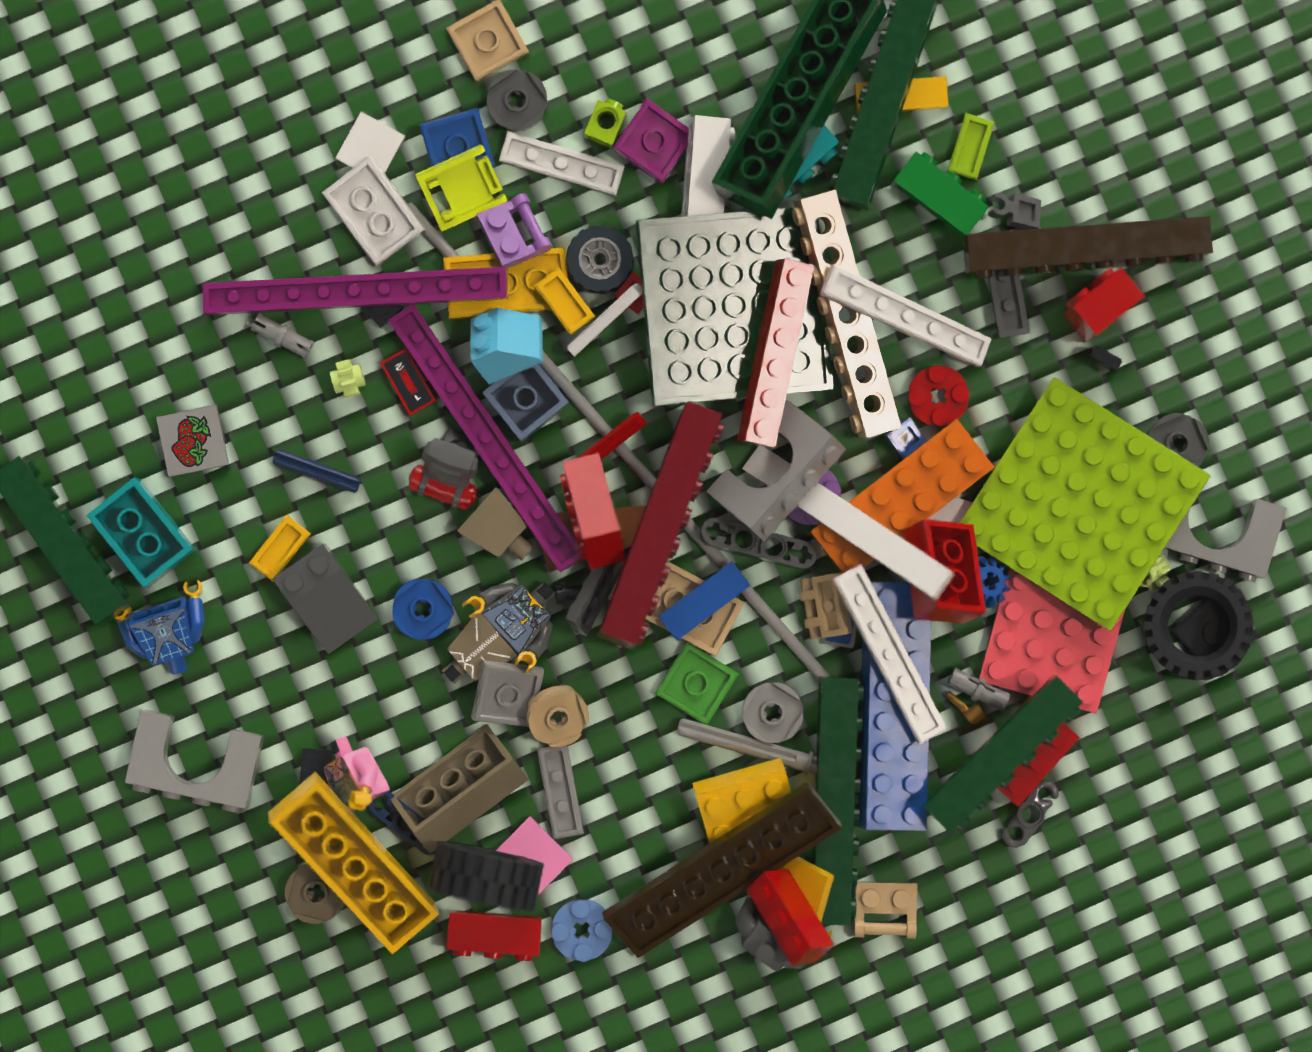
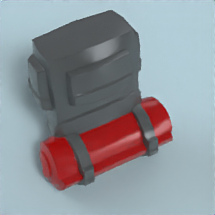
[408,430,478,510]

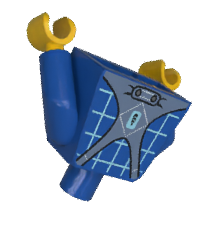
[115,580,205,675]

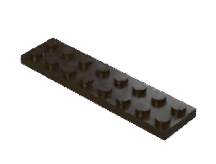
[602,782,842,958]

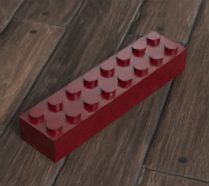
[597,401,724,650]

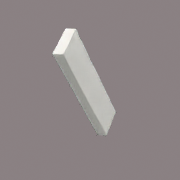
[499,131,625,196]

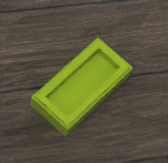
[947,113,995,181]

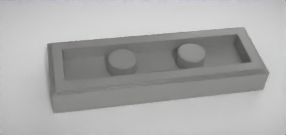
[537,745,584,839]

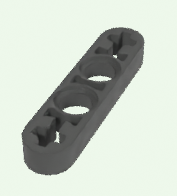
[700,518,817,570]

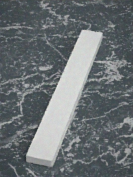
[742,445,954,600]

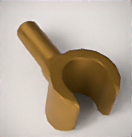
[945,691,985,724]

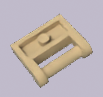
[854,881,917,939]

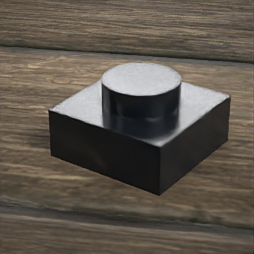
[361,305,403,329]

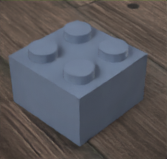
[482,364,570,442]

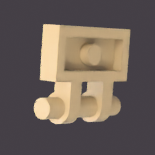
[799,572,853,640]

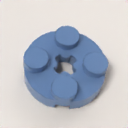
[551,899,613,962]

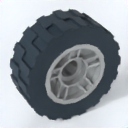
[566,225,634,294]

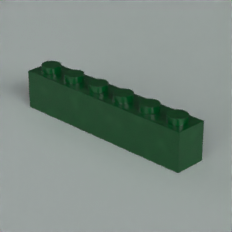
[0,456,131,627]
[922,675,1083,834]

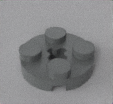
[487,69,547,132]
[1147,413,1209,467]

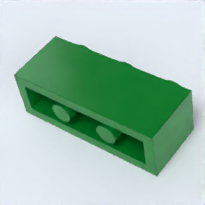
[892,151,989,238]

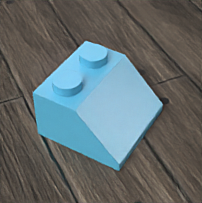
[470,308,543,384]

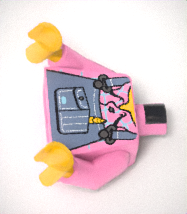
[324,736,390,811]

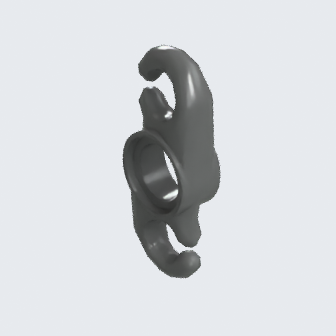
[1002,780,1059,848]

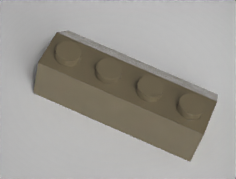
[390,724,529,854]

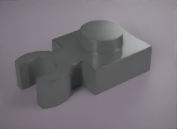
[988,193,1041,230]

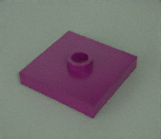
[612,98,689,184]

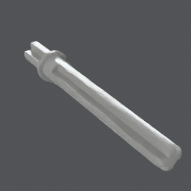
[677,718,817,775]

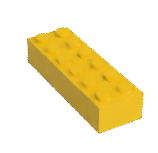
[268,772,439,954]

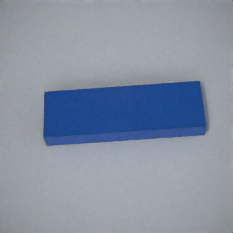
[658,561,751,641]

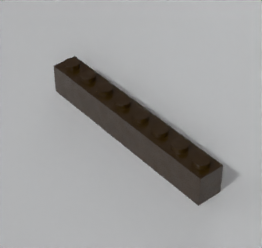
[963,216,1213,279]

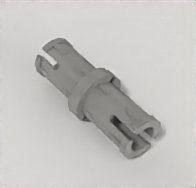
[251,313,314,359]
[947,667,1011,711]

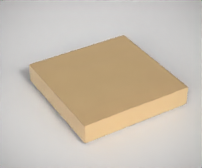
[446,0,529,83]

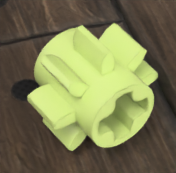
[330,359,366,398]
[1140,555,1171,591]

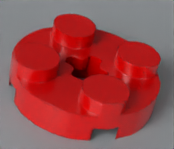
[908,365,970,427]

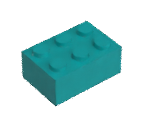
[86,477,197,588]

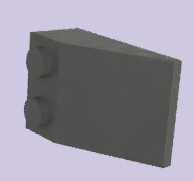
[273,543,379,654]

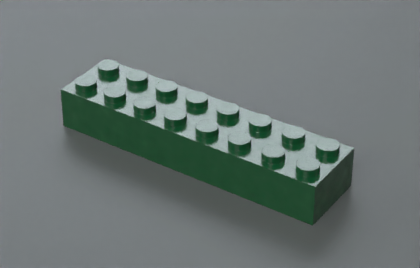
[711,0,887,220]

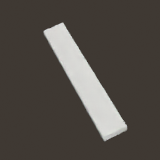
[820,265,991,367]
[832,565,947,743]

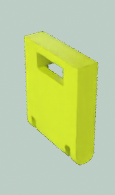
[415,145,508,232]

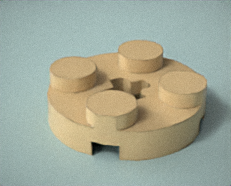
[526,685,589,747]

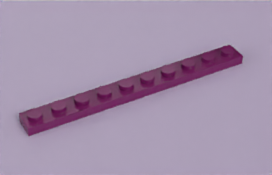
[203,267,508,315]
[388,304,581,573]

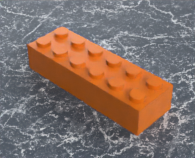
[810,419,995,573]

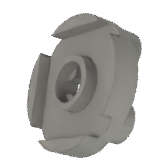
[742,682,803,743]

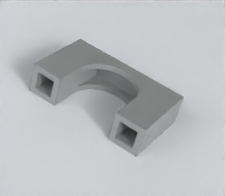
[706,400,846,542]
[1161,499,1287,582]
[125,709,264,813]

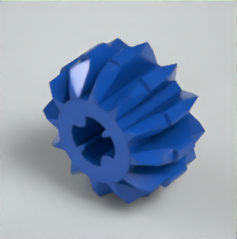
[978,556,1011,608]

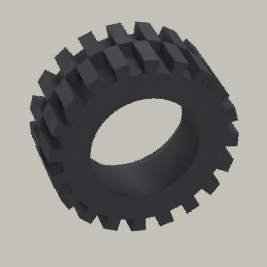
[1144,571,1253,680]
[428,841,544,911]

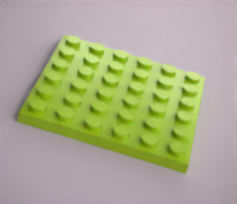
[960,377,1211,632]

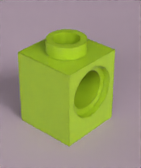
[584,98,627,149]

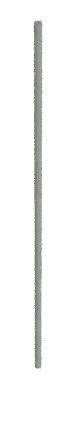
[408,202,861,715]

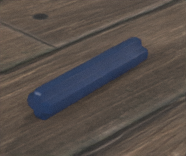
[272,449,361,493]

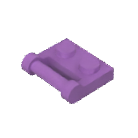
[477,193,552,268]

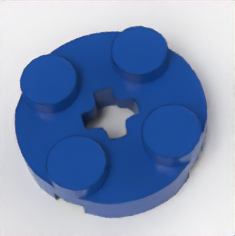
[392,579,454,639]

